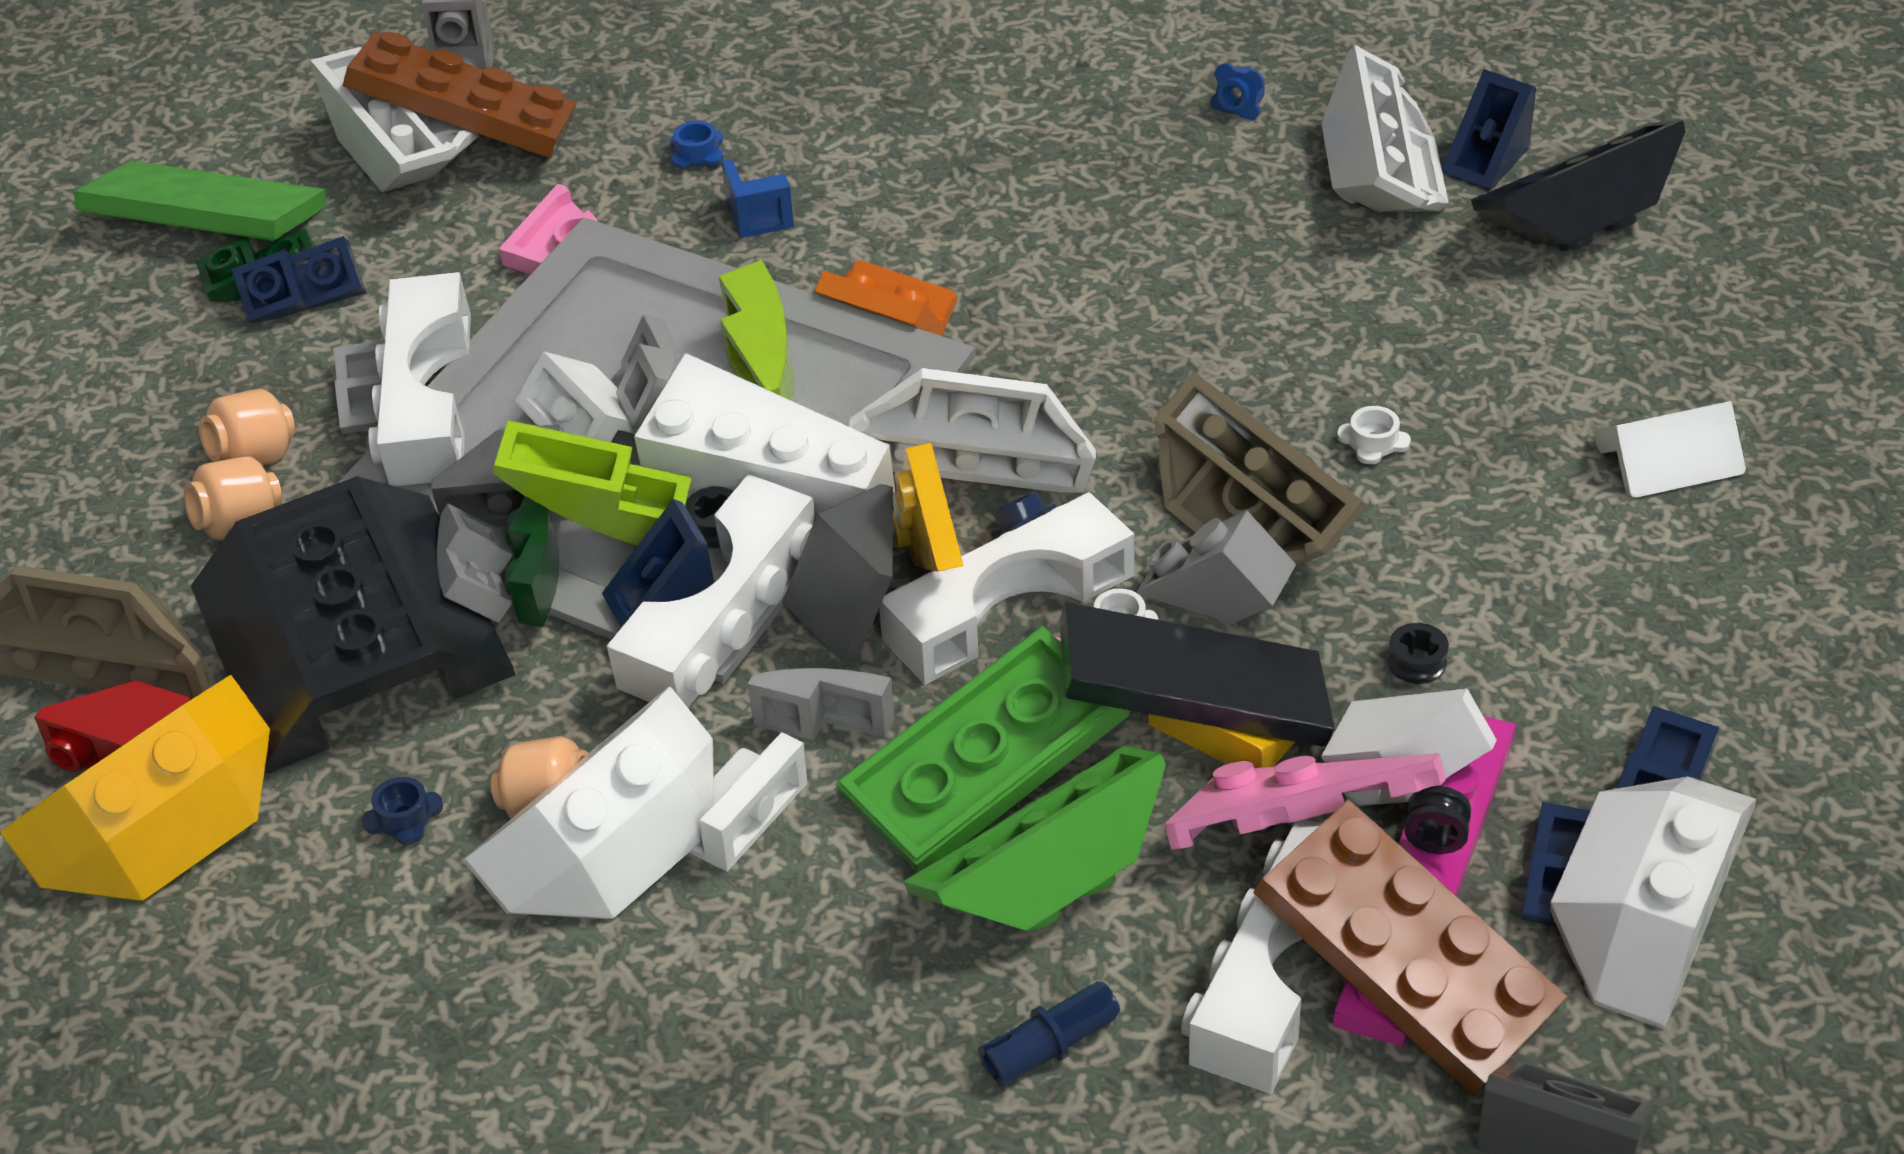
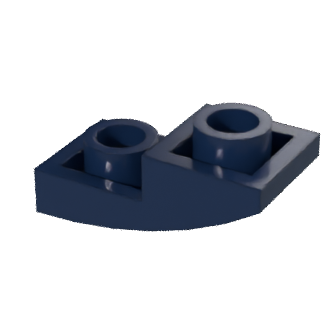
[231,236,367,323]

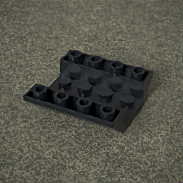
[191,476,516,774]

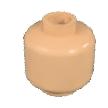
[199,389,295,466]
[184,456,282,541]
[491,736,589,819]

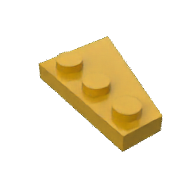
[893,443,964,572]

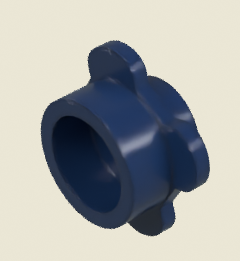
[990,491,1056,539]
[362,777,443,845]

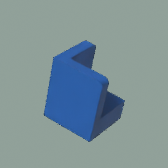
[722,159,794,238]

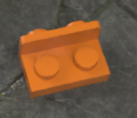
[815,260,958,336]

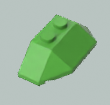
[903,746,1166,931]

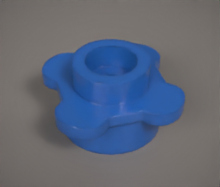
[1211,63,1265,120]
[670,121,724,168]

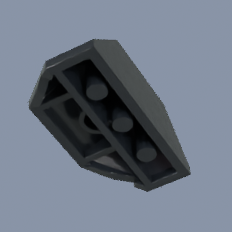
[1471,120,1686,251]

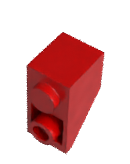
[34,680,191,772]

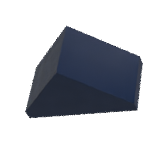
[1441,69,1536,190]
[602,499,714,628]

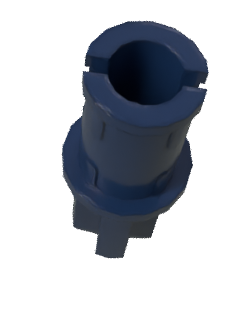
[978,982,1121,1089]

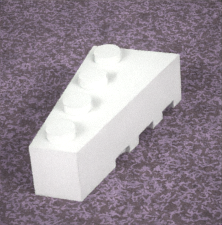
[634,353,895,516]

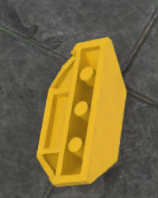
[0,675,270,901]

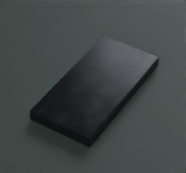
[1059,602,1335,747]

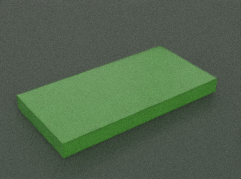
[74,161,326,241]
[835,626,1130,873]

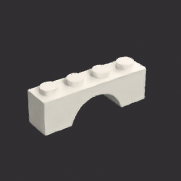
[369,272,471,487]
[607,474,816,708]
[879,492,1134,685]
[1181,818,1322,1094]

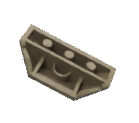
[1154,371,1367,564]
[0,565,210,700]

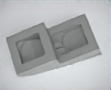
[616,315,675,429]
[333,340,385,435]
[437,504,513,623]
[748,668,895,741]

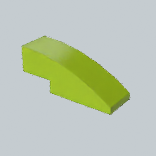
[719,260,794,401]
[493,420,692,546]

